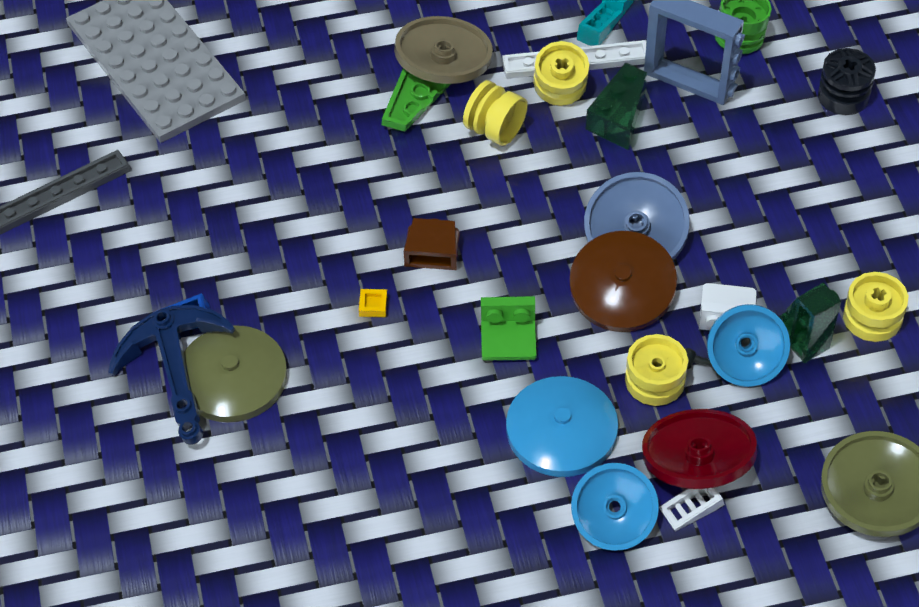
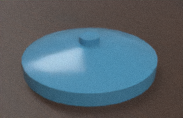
[506,376,618,477]

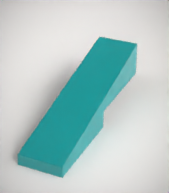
[576,0,635,46]

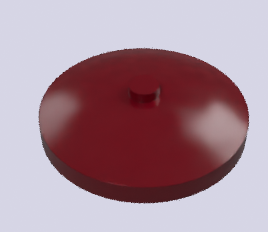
[642,409,757,489]

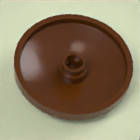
[570,231,677,332]

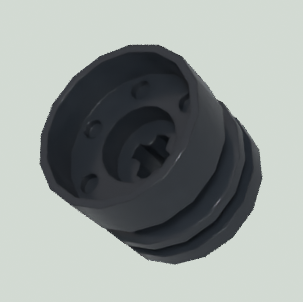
[818,48,876,115]

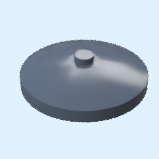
[584,172,690,260]

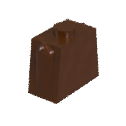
[403,218,460,270]

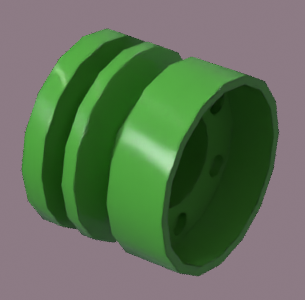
[715,0,772,54]

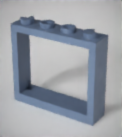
[644,0,745,105]

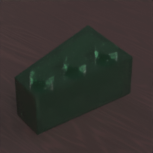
[586,63,647,150]
[779,282,841,363]

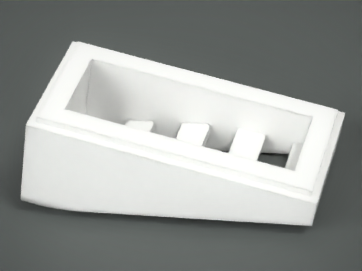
[659,487,725,531]

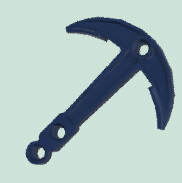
[108,305,235,445]

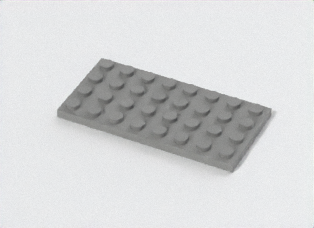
[66,0,246,143]

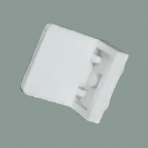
[699,283,756,330]

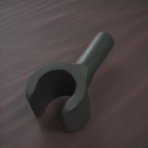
[685,348,713,369]

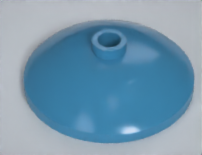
[707,304,790,387]
[571,463,659,551]

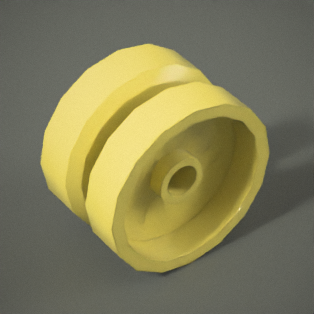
[533,41,589,106]
[843,272,909,342]
[625,334,688,406]

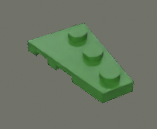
[381,68,451,132]

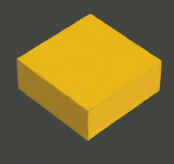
[359,289,388,317]

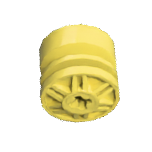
[463,80,528,146]

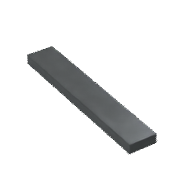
[0,150,131,235]

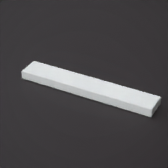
[502,40,646,79]

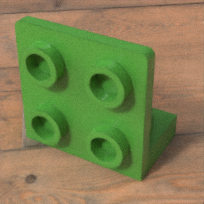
[481,296,536,360]

